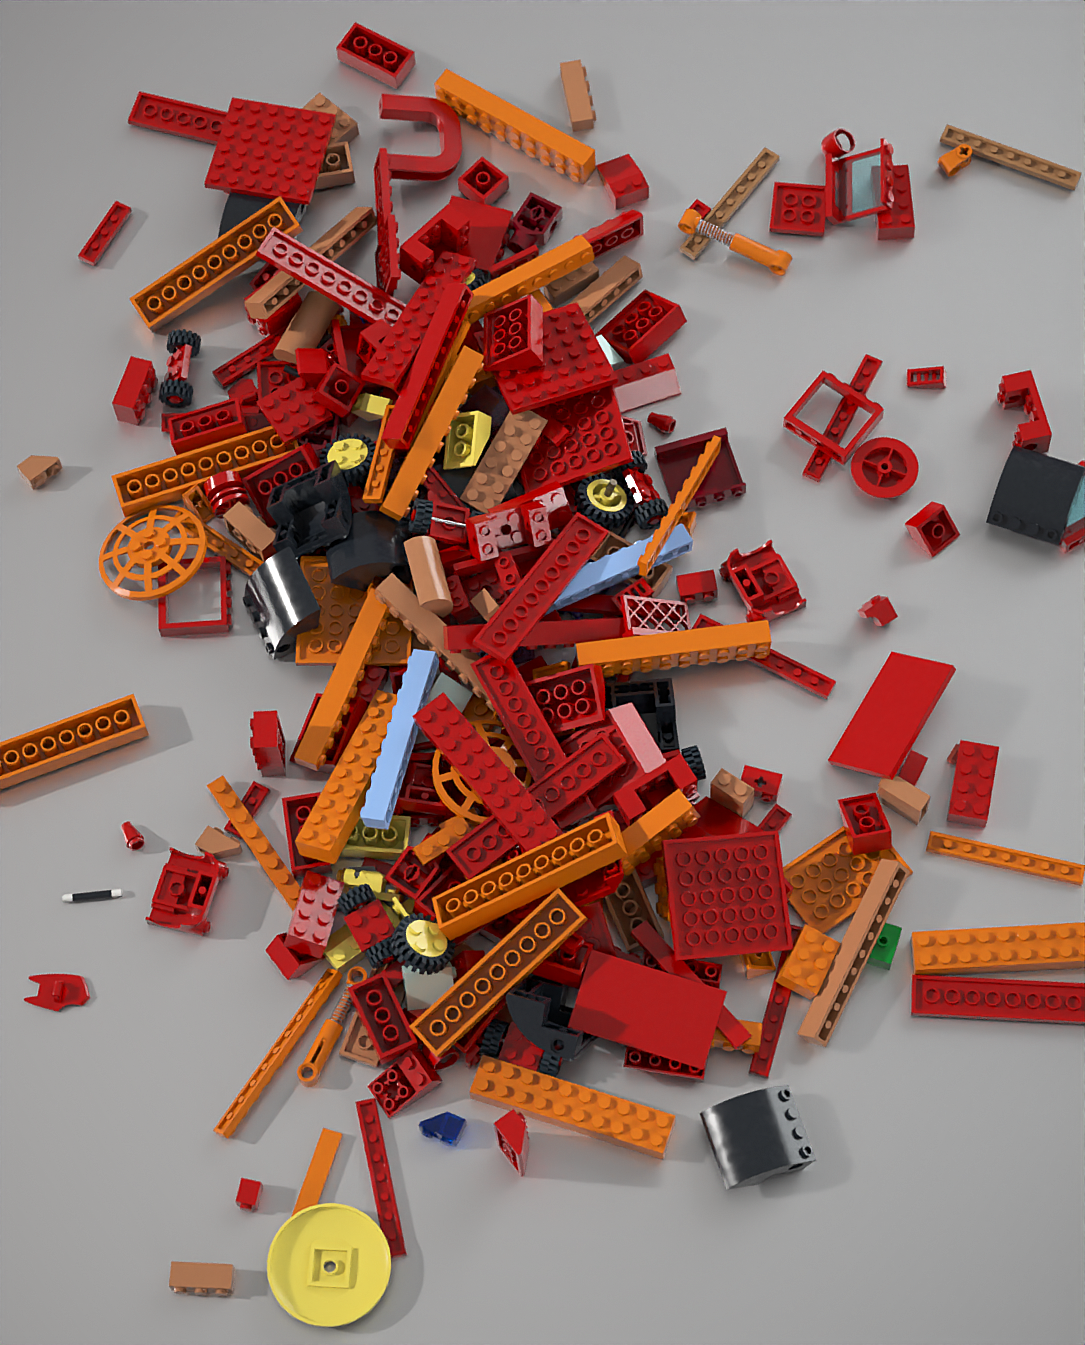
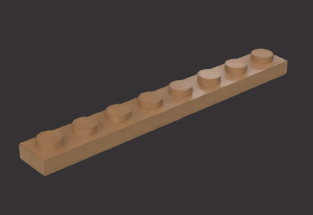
[940,124,1082,191]
[680,147,780,260]

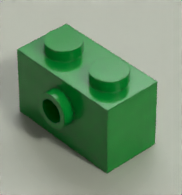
[867,923,902,970]

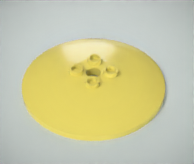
[267,1203,391,1327]

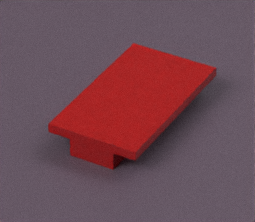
[828,652,956,780]
[568,950,727,1070]

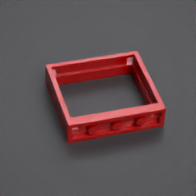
[783,370,884,466]
[158,556,232,637]

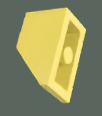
[351,393,393,421]

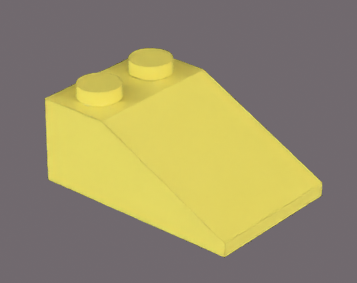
[443,411,492,470]

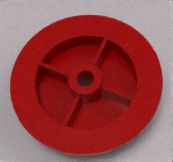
[851,437,919,498]

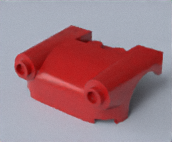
[719,540,806,622]
[393,762,466,822]
[145,847,229,936]

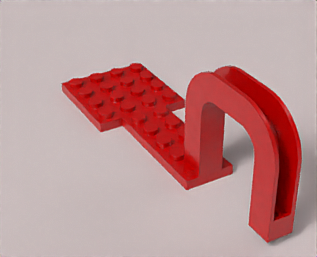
[373,94,462,297]

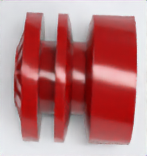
[203,471,251,519]

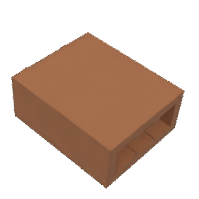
[710,768,754,818]
[877,775,931,825]

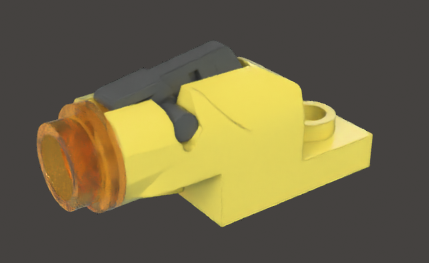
[336,866,404,903]

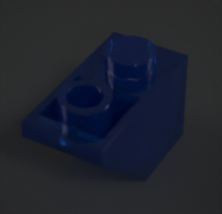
[418,1112,467,1146]

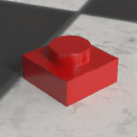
[688,199,711,220]

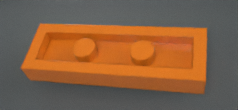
[413,816,472,866]

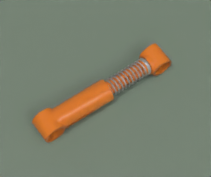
[678,209,792,276]
[297,966,368,1087]

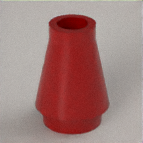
[647,412,676,434]
[121,821,144,851]

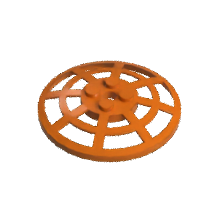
[99,505,207,601]
[432,719,532,825]

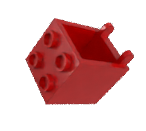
[244,272,302,337]

